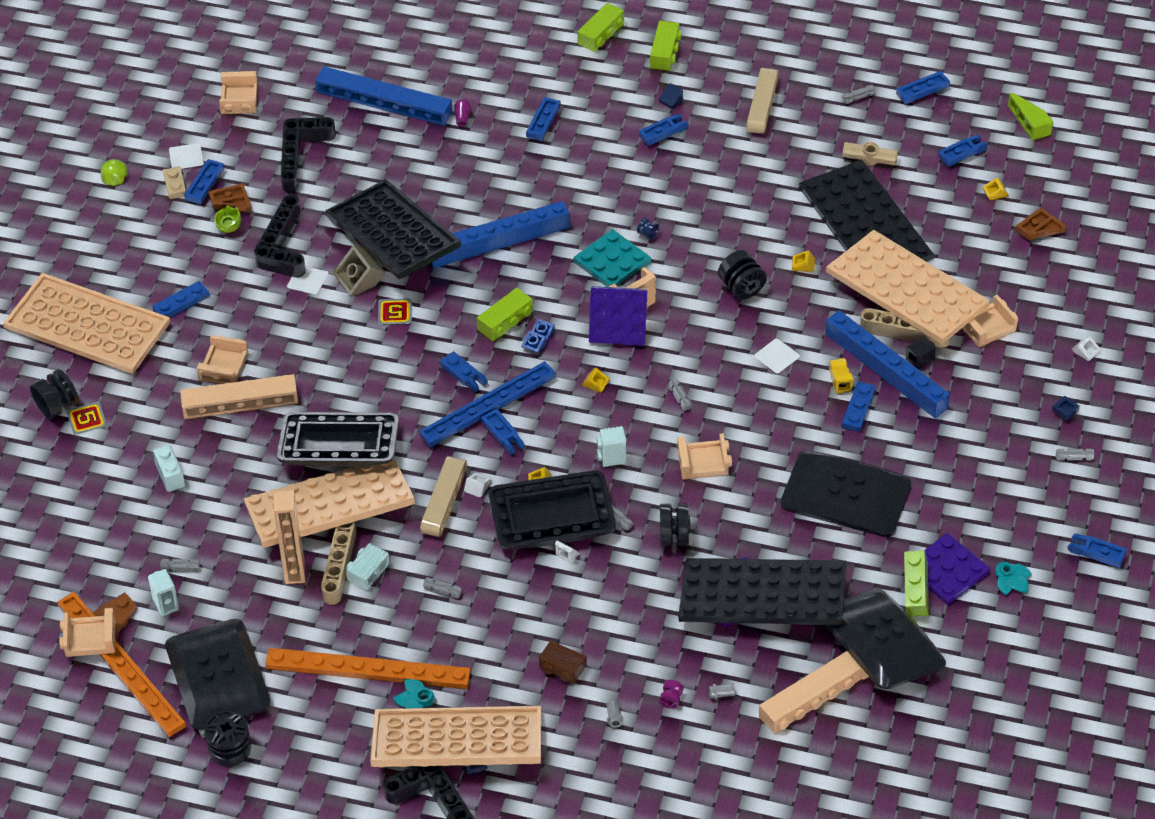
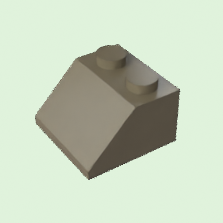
[333,245,386,296]

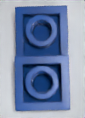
[521,319,555,354]

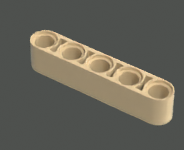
[746,68,779,134]
[860,308,951,348]
[420,456,467,537]
[322,522,356,605]

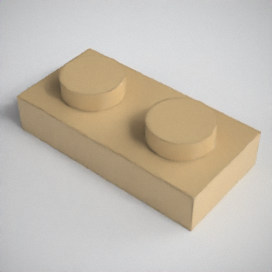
[163,166,186,199]

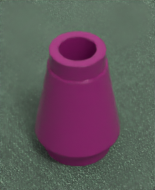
[454,99,471,126]

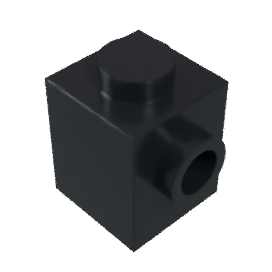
[905,336,936,370]

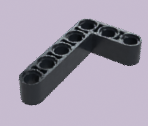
[281,117,336,193]
[254,194,306,278]
[383,766,475,819]

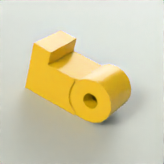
[829,358,853,394]

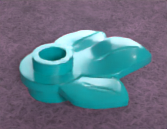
[995,562,1032,595]
[393,679,435,709]

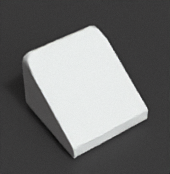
[1072,335,1101,361]
[464,473,492,497]
[555,541,579,563]

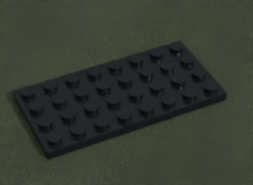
[799,160,934,261]
[325,179,461,280]
[678,558,847,625]

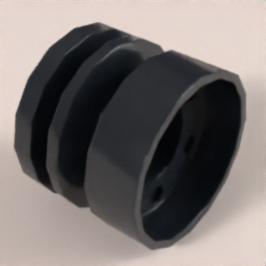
[718,250,767,300]
[29,369,79,419]
[204,710,252,767]

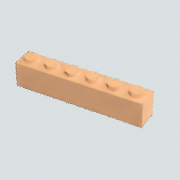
[180,374,298,419]
[273,490,305,584]
[759,651,869,733]

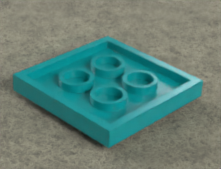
[573,229,651,287]

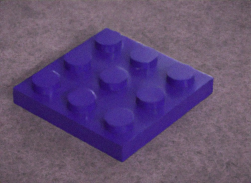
[589,286,648,346]
[925,533,990,606]

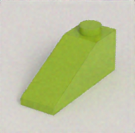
[1008,92,1054,141]

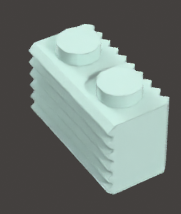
[596,426,626,467]
[153,445,185,492]
[345,543,390,590]
[148,569,179,616]

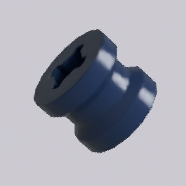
[637,217,659,240]

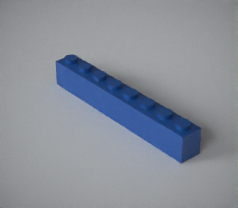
[315,66,453,126]
[431,201,570,268]
[825,310,950,418]

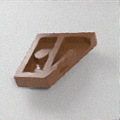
[208,183,252,213]
[1015,207,1067,240]
[92,592,137,640]

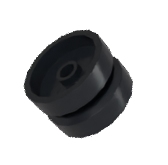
[660,503,691,547]

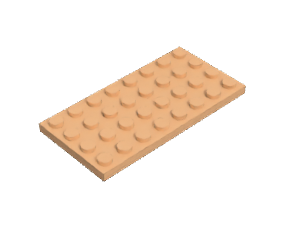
[826,230,990,344]
[3,273,171,374]
[244,459,415,548]
[371,706,541,768]

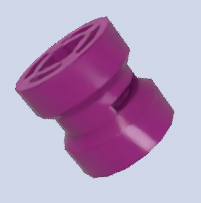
[659,680,684,709]

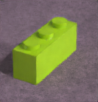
[577,3,625,52]
[650,20,682,71]
[476,288,533,341]
[904,550,929,617]

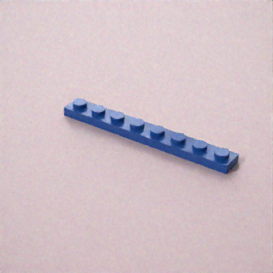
[419,361,556,448]

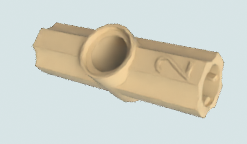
[842,142,898,166]

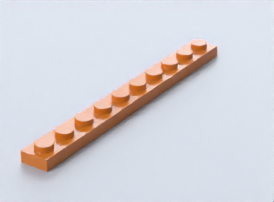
[57,592,186,737]
[265,648,471,689]

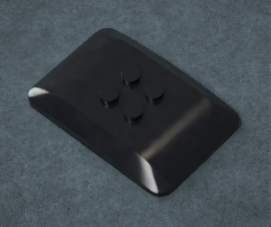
[277,412,399,467]
[781,450,911,537]
[489,470,616,549]
[825,589,946,689]
[165,619,271,730]

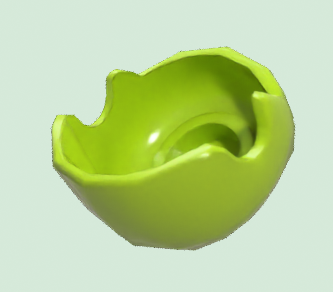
[100,159,128,186]
[214,206,242,233]

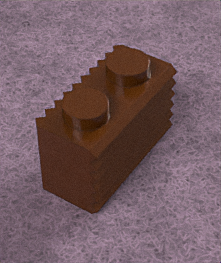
[539,640,587,684]

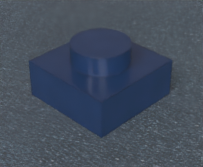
[1052,396,1080,421]

